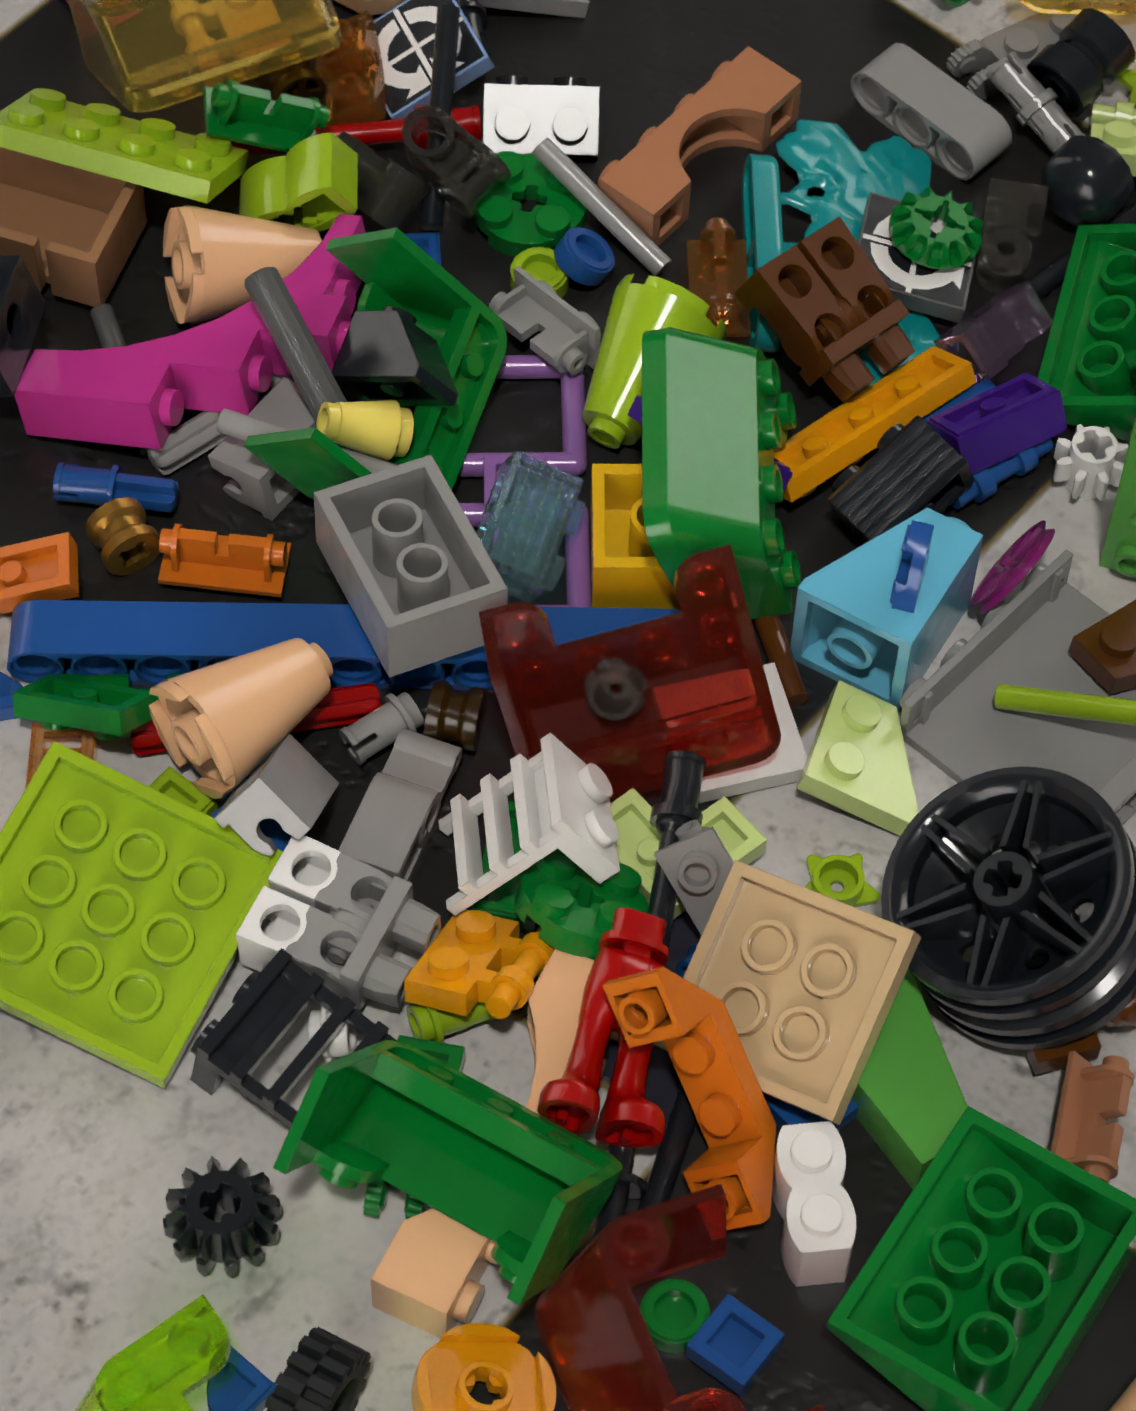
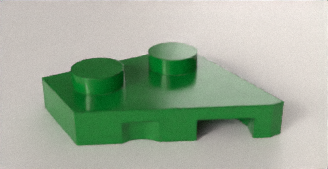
[12,674,182,740]

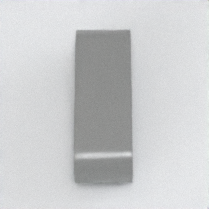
[851,43,1012,180]

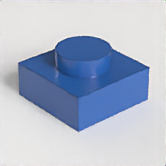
[685,1293,785,1397]

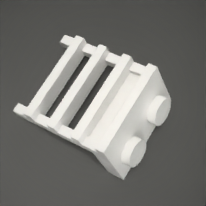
[438,733,620,916]

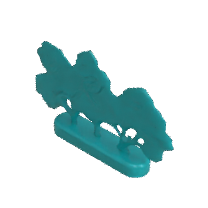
[741,119,945,397]

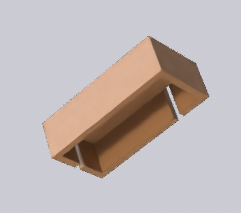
[0,147,147,307]

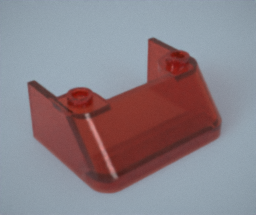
[535,1184,826,1411]

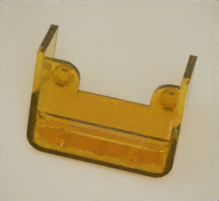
[68,0,343,113]

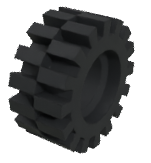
[264,1327,371,1411]

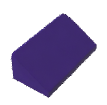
[926,372,1067,475]

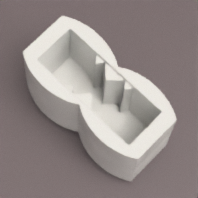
[772,1121,856,1287]

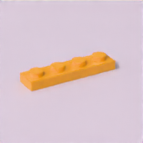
[773,345,976,503]

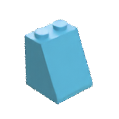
[790,508,984,713]

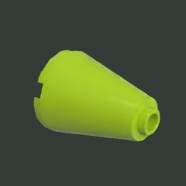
[582,274,727,448]

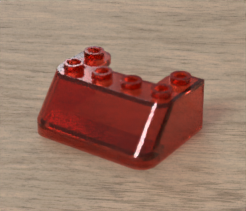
[479,544,781,802]

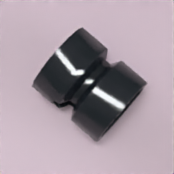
[1027,8,1135,117]

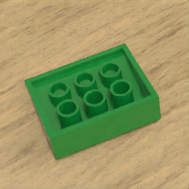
[1038,223,1136,442]
[826,1106,1136,1411]

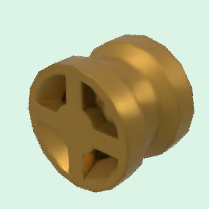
[85,497,160,576]

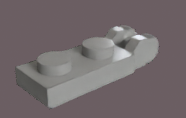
[946,0,1084,100]

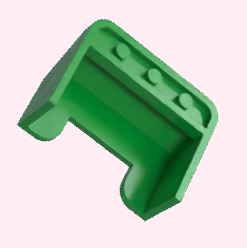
[642,327,801,627]

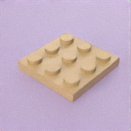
[654,860,921,1126]

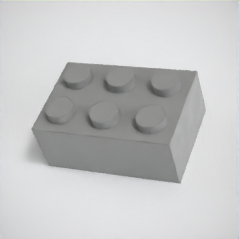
[314,455,508,678]

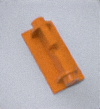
[158,523,291,597]

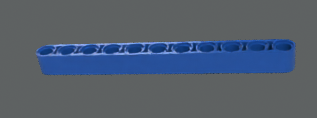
[7,600,699,692]

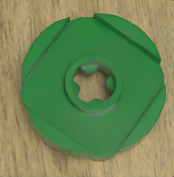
[471,151,587,257]
[514,849,649,959]

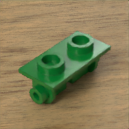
[203,79,329,153]

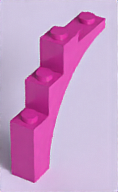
[14,214,365,450]

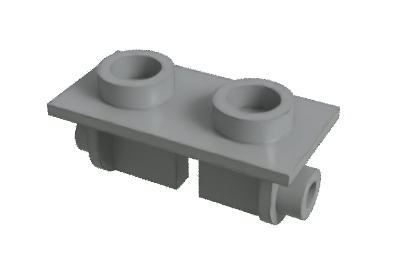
[489,266,601,374]
[654,820,734,936]

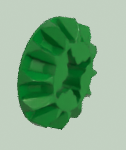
[889,186,983,269]

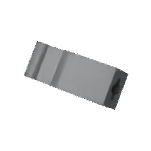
[338,728,462,882]

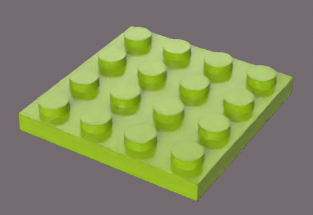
[0,741,283,1089]

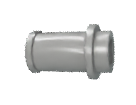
[338,692,425,765]

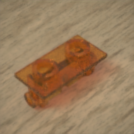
[687,217,751,337]

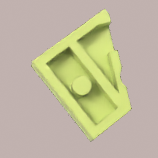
[796,680,919,836]

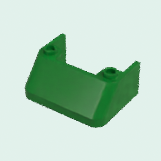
[244,227,507,499]
[273,1040,623,1305]

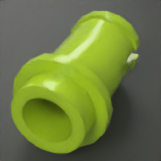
[407,1002,496,1043]

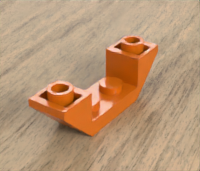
[602,967,776,1234]

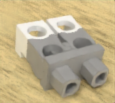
[236,835,441,1011]

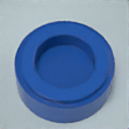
[554,227,615,286]

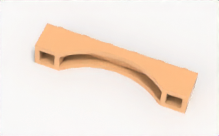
[371,948,619,1338]

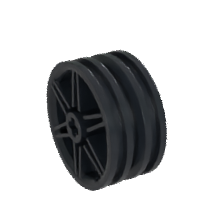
[881,767,1136,1050]

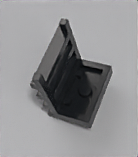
[190,948,399,1128]

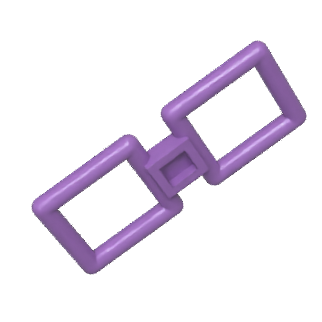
[457,355,592,608]

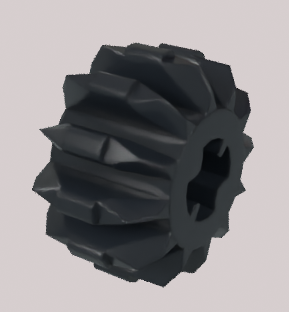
[163,1156,281,1278]

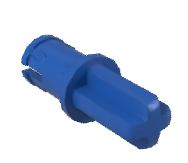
[53,462,179,513]

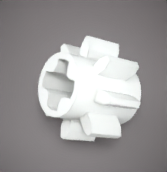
[1053,424,1128,501]

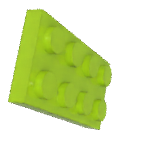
[0,88,249,204]

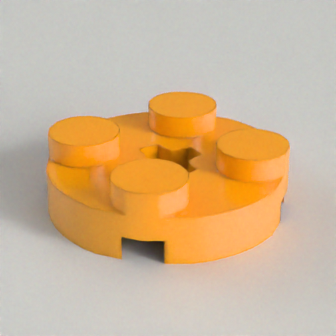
[411,1323,557,1411]

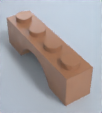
[597,46,802,246]

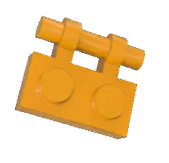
[404,909,555,1019]

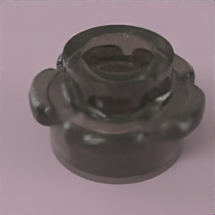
[584,658,648,720]

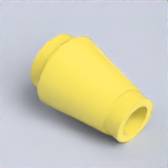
[316,400,414,462]

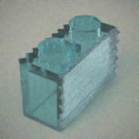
[476,451,586,603]

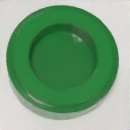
[639,1279,710,1354]

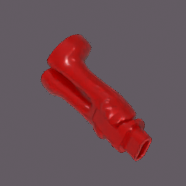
[537,907,669,1148]

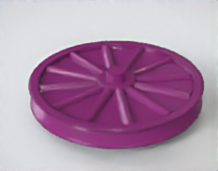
[969,520,1055,614]

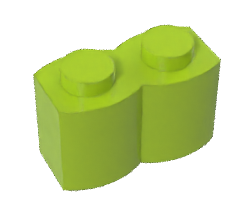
[239,132,358,231]

